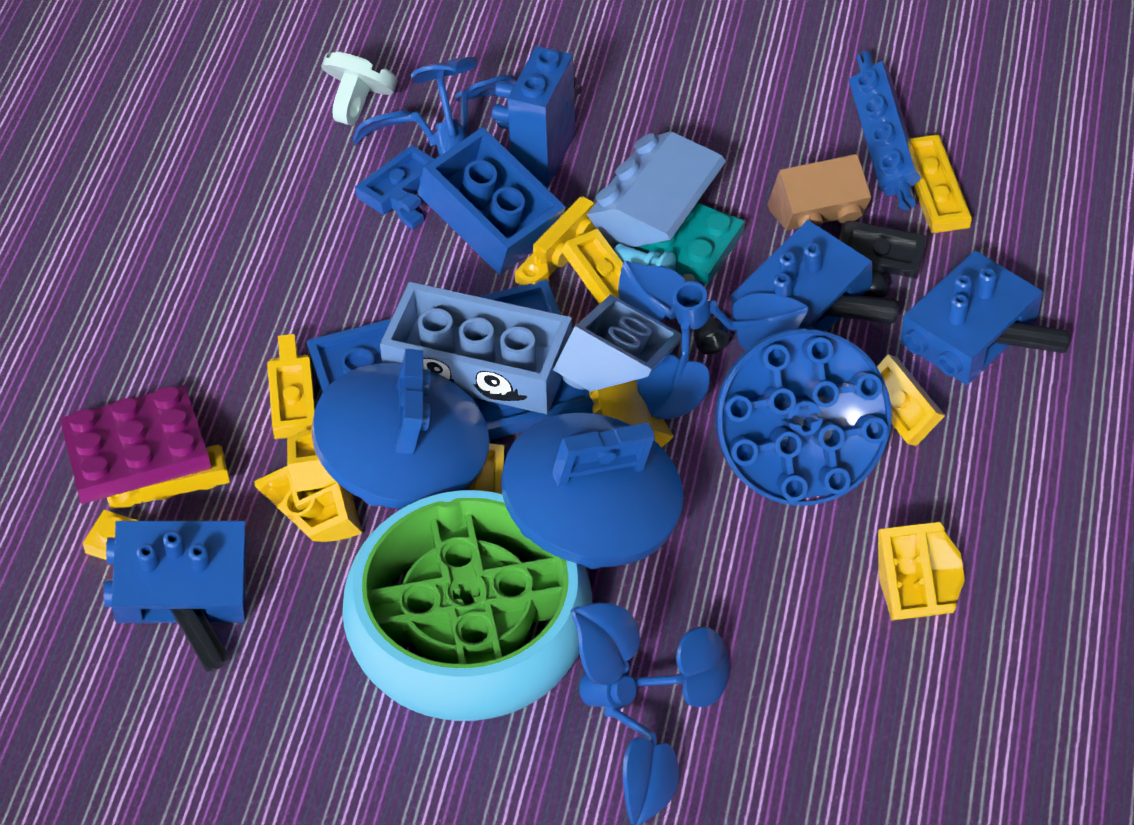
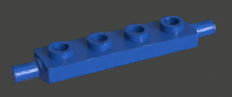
[849,51,922,210]

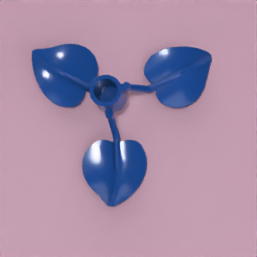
[353,57,517,156]
[618,261,808,419]
[570,603,730,825]

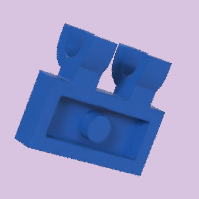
[355,145,434,230]

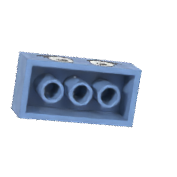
[380,282,572,415]

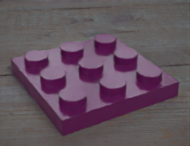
[59,385,211,504]

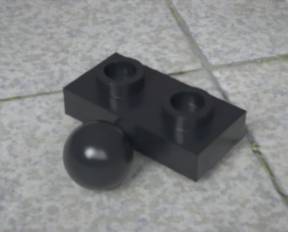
[841,221,927,298]

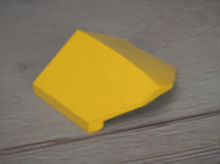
[878,522,965,621]

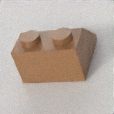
[768,154,871,231]

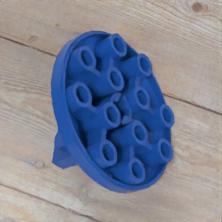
[715,329,891,506]
[312,348,489,509]
[501,413,683,569]

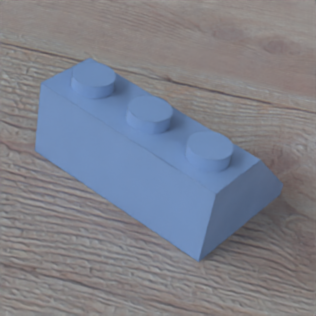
[587,131,726,250]
[553,295,682,392]

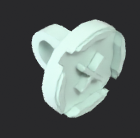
[321,52,398,126]

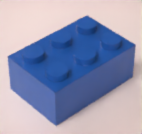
[418,127,566,275]

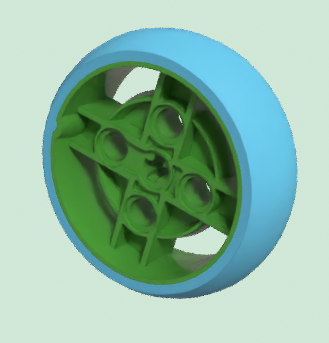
[343,490,592,721]

